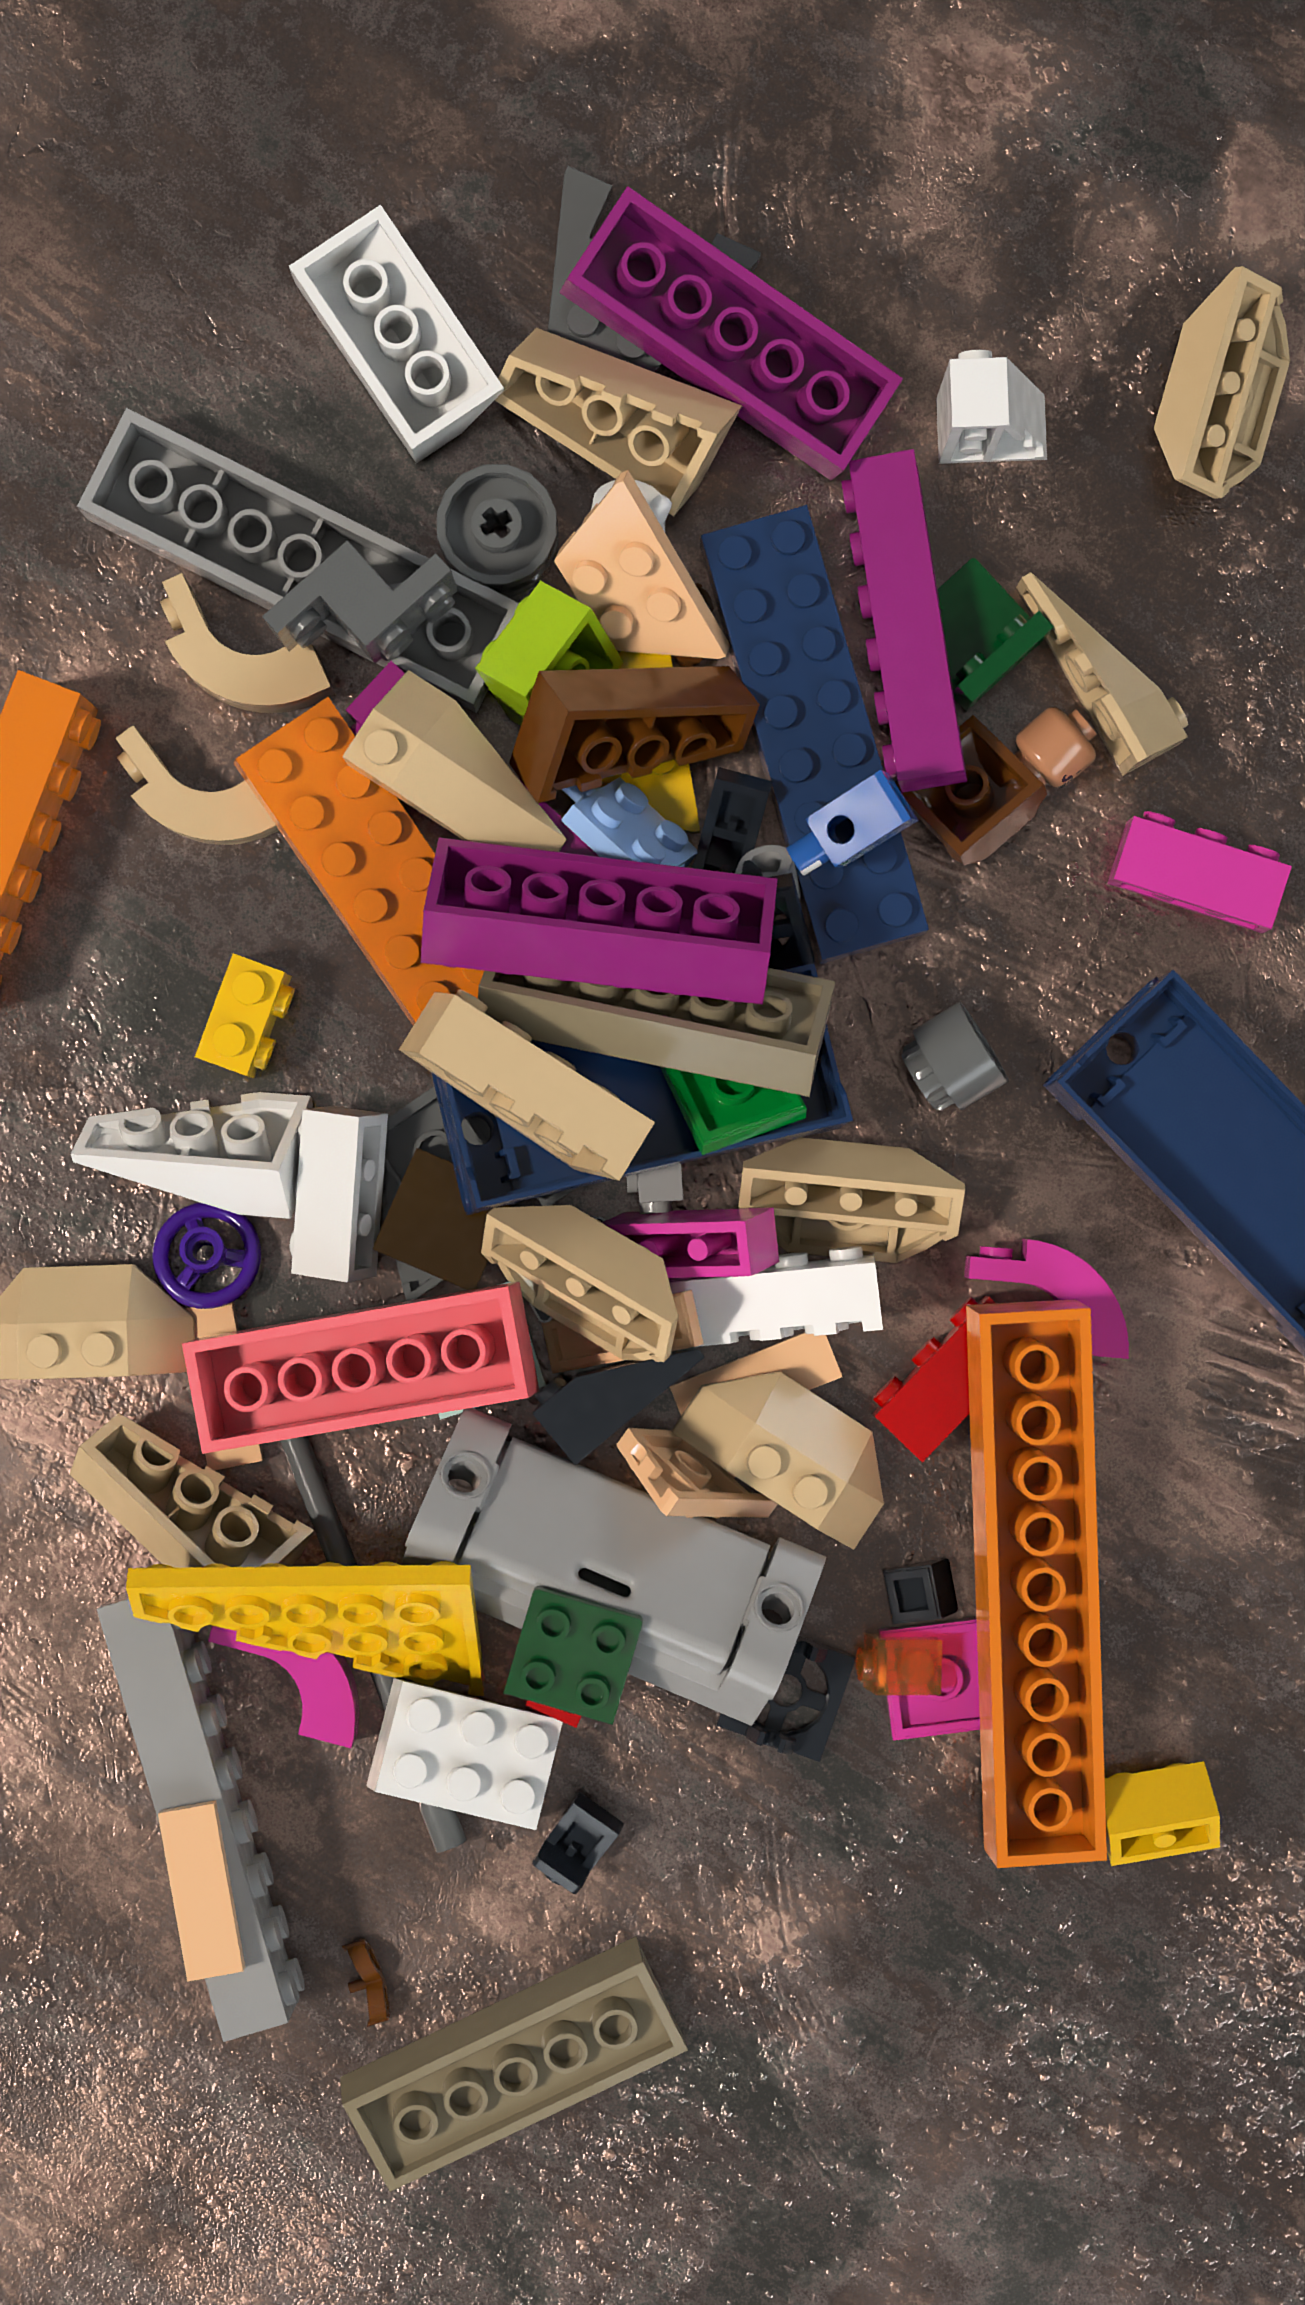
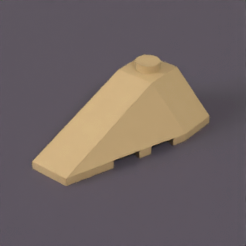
[1016,572,1188,776]
[342,670,567,852]

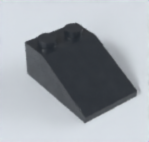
[532,1346,705,1465]

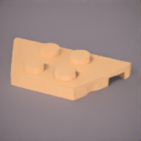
[554,470,730,659]
[616,1428,778,1519]

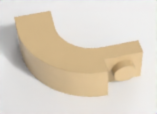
[160,573,336,713]
[115,726,279,845]

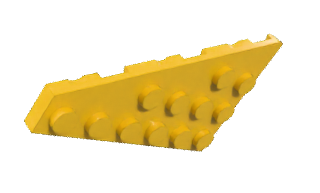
[126,1561,485,1696]

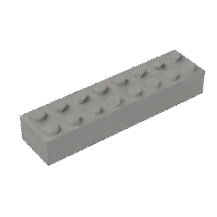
[77,408,519,713]
[96,1592,305,2042]

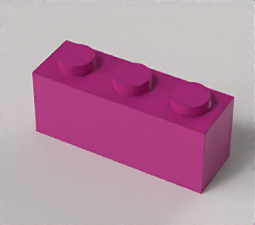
[1107,811,1292,933]
[602,1207,780,1278]

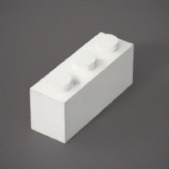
[290,1106,388,1283]

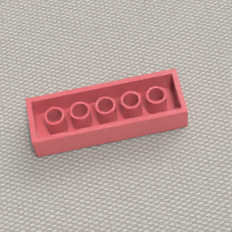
[182,1281,540,1454]

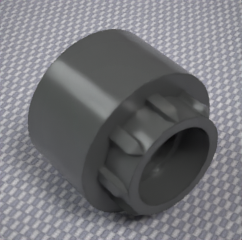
[901,1001,1009,1111]

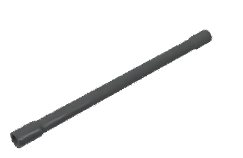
[280,1436,467,1853]

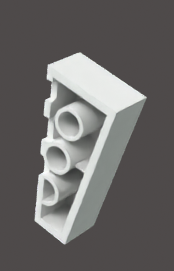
[668,1246,883,1347]

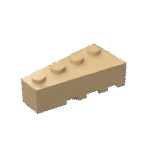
[495,328,742,517]
[399,990,655,1181]
[70,1413,314,1568]

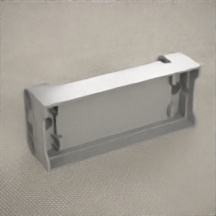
[401,1408,826,1726]

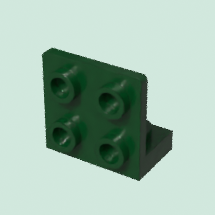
[937,558,1054,711]
[504,1586,643,1725]

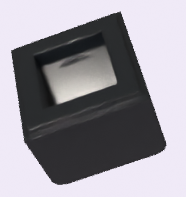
[883,1558,958,1624]

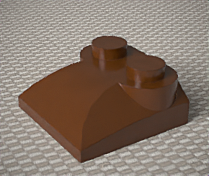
[895,715,1047,865]

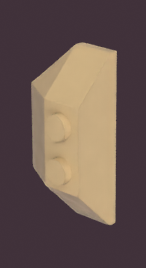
[1154,266,1290,499]
[738,1137,965,1263]
[481,1205,678,1362]
[0,1264,194,1380]
[672,1371,884,1550]

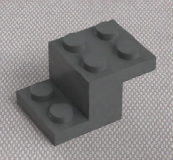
[262,540,457,664]

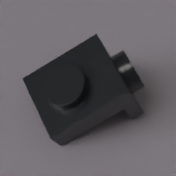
[532,1792,625,1894]

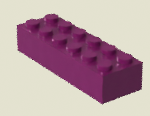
[559,186,903,480]
[421,838,777,1004]

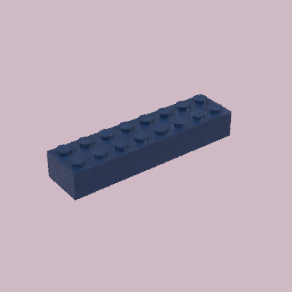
[700,505,929,965]

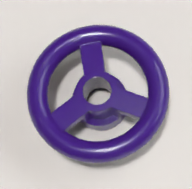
[152,1202,261,1309]

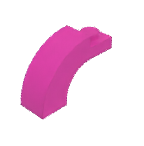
[964,1239,1129,1359]
[208,1626,360,1748]

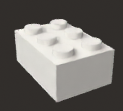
[366,1678,563,1830]

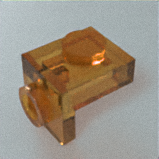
[856,1634,942,1695]

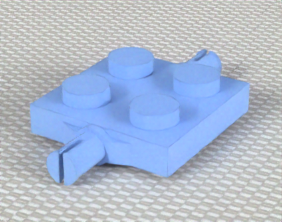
[561,777,698,867]

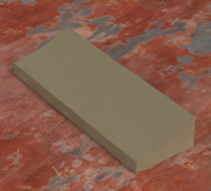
[478,968,836,1097]
[340,1936,688,2192]

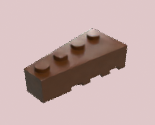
[509,666,760,803]

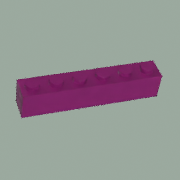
[841,449,967,793]

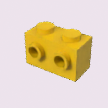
[195,953,294,1078]
[1105,1761,1220,1866]

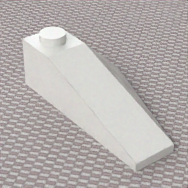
[71,1092,313,1219]

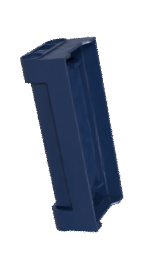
[431,963,853,1215]
[1043,970,1305,1357]

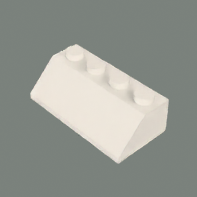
[289,205,504,464]

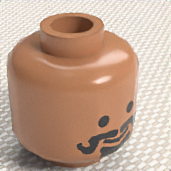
[1014,707,1097,788]

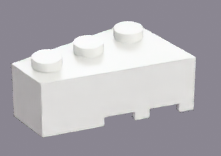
[936,350,1047,464]

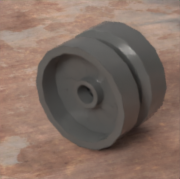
[437,464,559,597]

